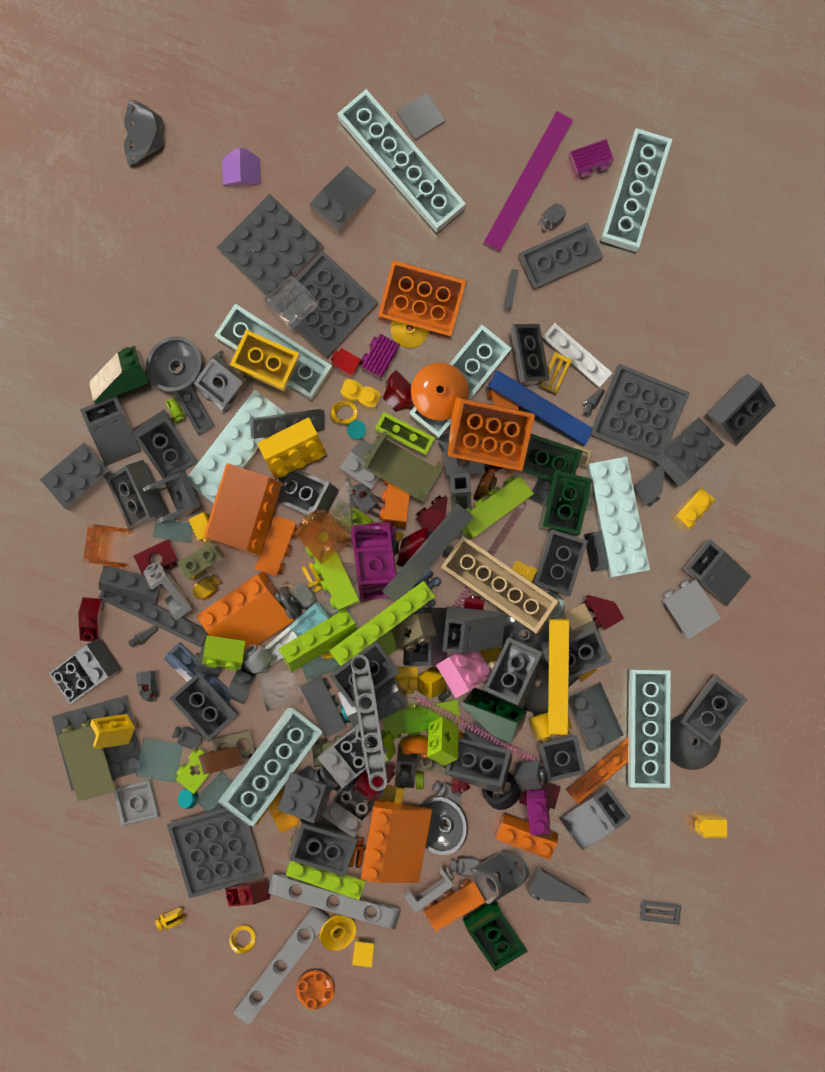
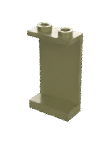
[363,431,445,503]
[177,542,228,582]
[58,720,117,801]

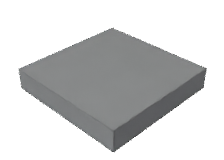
[113,779,160,826]

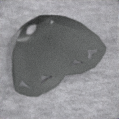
[124,100,163,165]

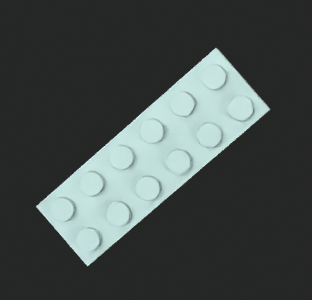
[600,128,672,252]
[214,304,333,400]
[409,325,512,440]
[188,390,285,503]
[587,457,650,578]
[628,670,671,788]
[218,708,323,827]

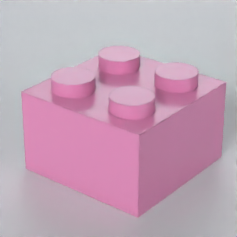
[436,651,491,698]

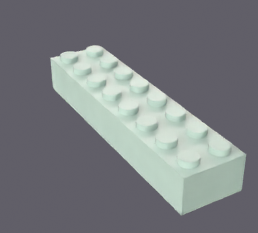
[337,89,466,233]

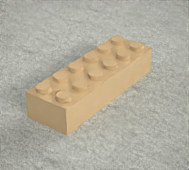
[441,536,560,635]

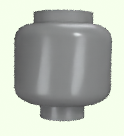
[243,644,272,673]

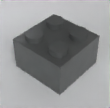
[537,735,586,782]
[278,772,333,823]

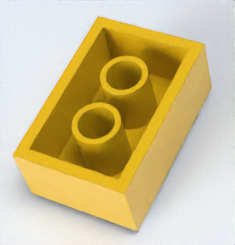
[230,330,301,392]
[257,418,327,480]

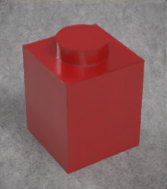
[331,348,361,378]

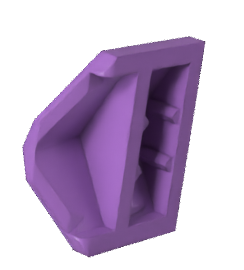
[222,148,261,186]

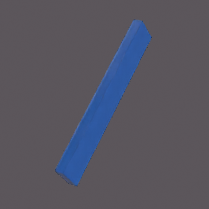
[487,370,593,446]

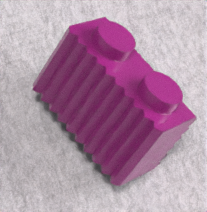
[569,139,614,177]
[360,334,400,380]
[526,788,550,835]

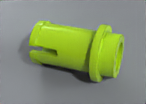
[165,397,186,423]

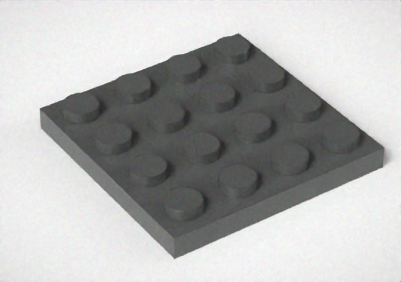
[217,193,324,301]
[271,250,378,358]
[591,363,690,462]
[51,695,147,791]
[167,807,264,899]

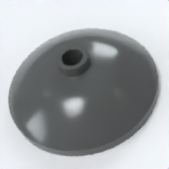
[146,336,202,392]
[501,612,551,652]
[524,656,569,714]
[670,712,721,770]
[420,796,468,855]

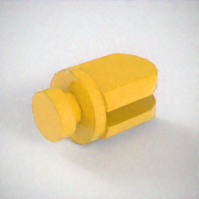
[301,563,324,593]
[192,574,221,600]
[155,908,186,931]

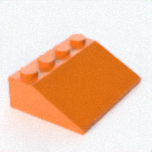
[378,260,467,336]
[448,397,535,471]
[204,463,282,556]
[196,572,295,655]
[361,799,432,883]

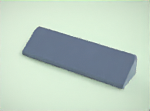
[164,642,231,703]

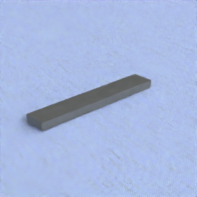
[383,504,473,602]
[98,591,209,648]

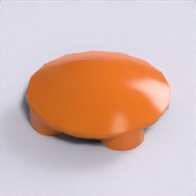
[400,735,428,758]
[296,970,335,1010]

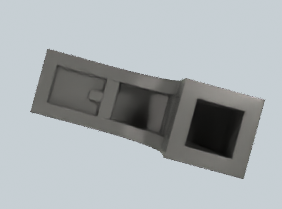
[450,473,472,538]

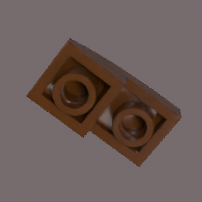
[473,469,497,500]
[199,745,244,774]

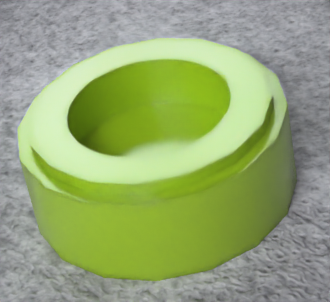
[416,771,424,789]

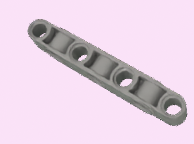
[351,655,387,791]
[268,873,401,929]
[233,907,330,1025]

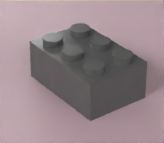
[654,417,725,487]
[40,442,112,510]
[533,529,588,597]

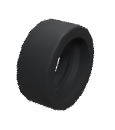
[482,773,521,810]

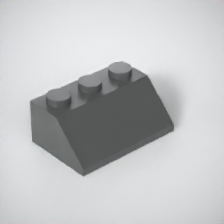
[510,324,550,385]
[707,374,776,446]
[106,460,167,531]
[403,608,447,666]
[541,621,612,680]
[329,640,399,707]
[169,672,237,743]
[338,676,408,727]
[568,682,624,752]

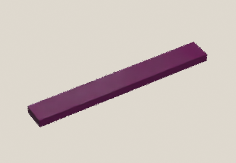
[484,111,573,252]

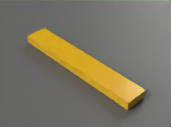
[548,619,569,734]

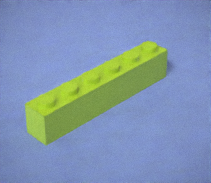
[329,580,436,666]

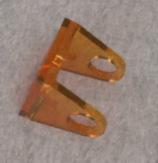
[295,509,350,564]
[83,524,131,568]

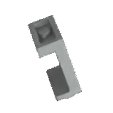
[143,561,192,620]
[662,579,721,639]
[404,865,454,913]

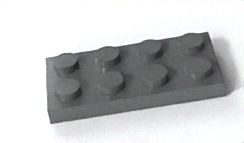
[518,222,604,289]

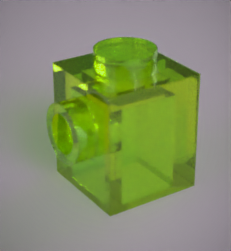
[404,704,429,734]

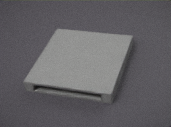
[397,92,445,140]

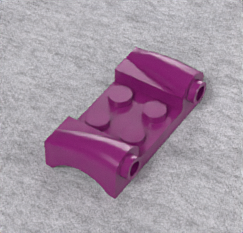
[351,522,396,603]

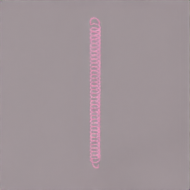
[453,501,526,608]
[413,696,544,766]

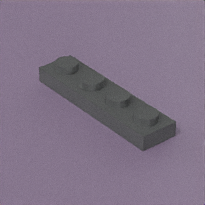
[250,409,324,439]

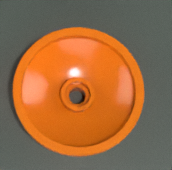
[411,363,469,421]

